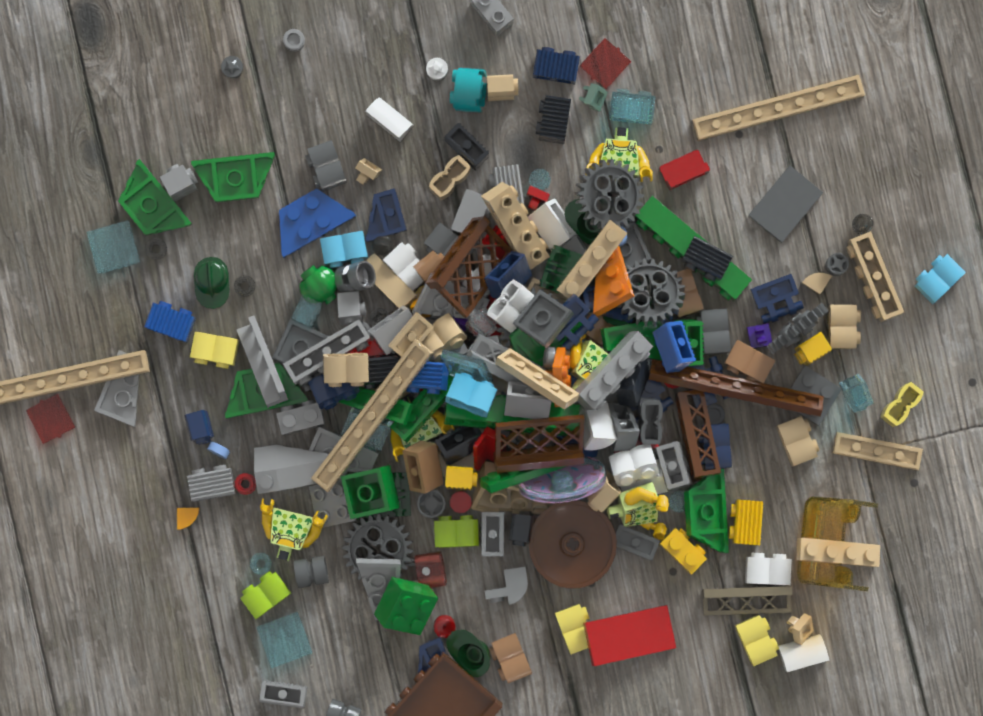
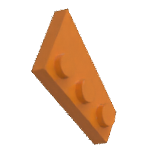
[593,246,635,317]

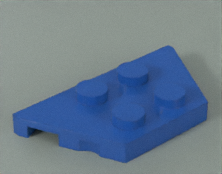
[279,188,356,258]

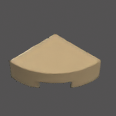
[801,273,832,295]

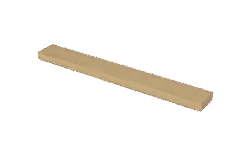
[692,75,865,141]
[311,339,433,492]
[0,350,150,405]

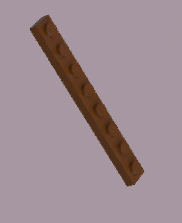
[648,359,824,417]

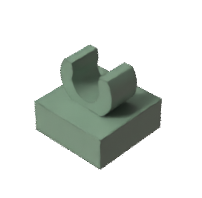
[579,83,608,112]

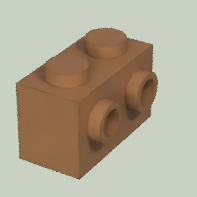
[402,440,444,494]

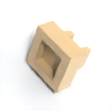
[355,158,382,185]
[787,613,814,645]

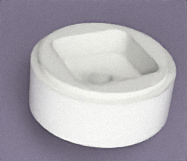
[426,58,448,80]

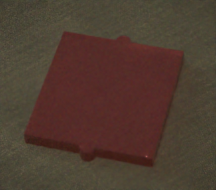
[580,38,631,89]
[26,394,75,444]

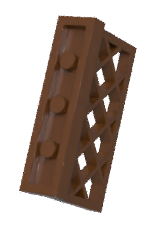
[426,216,513,318]
[493,414,585,473]

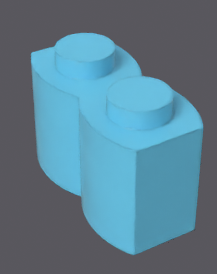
[320,231,368,269]
[915,254,966,304]
[445,373,497,418]

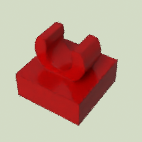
[527,185,550,211]

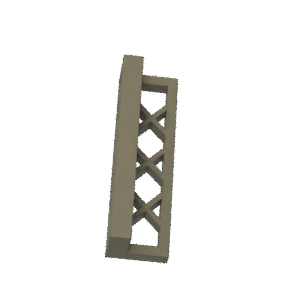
[702,586,792,616]

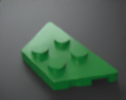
[191,152,275,203]
[118,159,192,236]
[509,322,582,366]
[225,363,308,419]
[684,469,729,553]

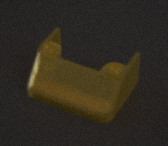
[797,496,878,591]

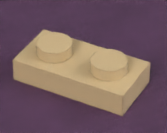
[388,312,434,357]

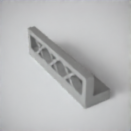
[237,315,288,408]
[466,334,548,382]

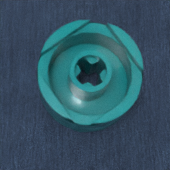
[450,68,487,113]

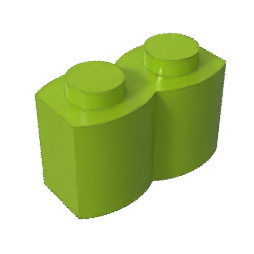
[434,515,479,548]
[240,571,292,619]

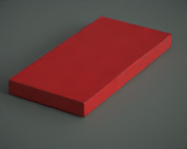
[583,605,676,666]

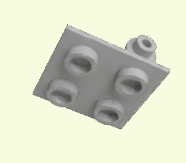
[309,479,356,528]

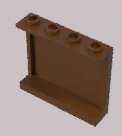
[384,651,503,716]

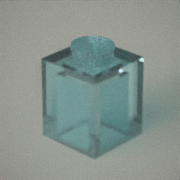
[291,295,323,329]
[839,373,874,413]

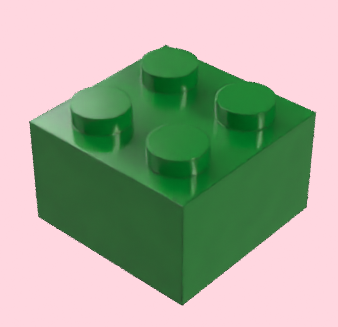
[340,465,400,519]
[374,577,438,635]

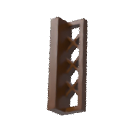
[675,390,721,482]

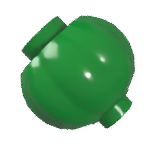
[299,265,337,305]

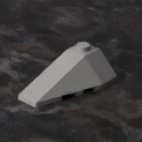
[254,444,347,494]

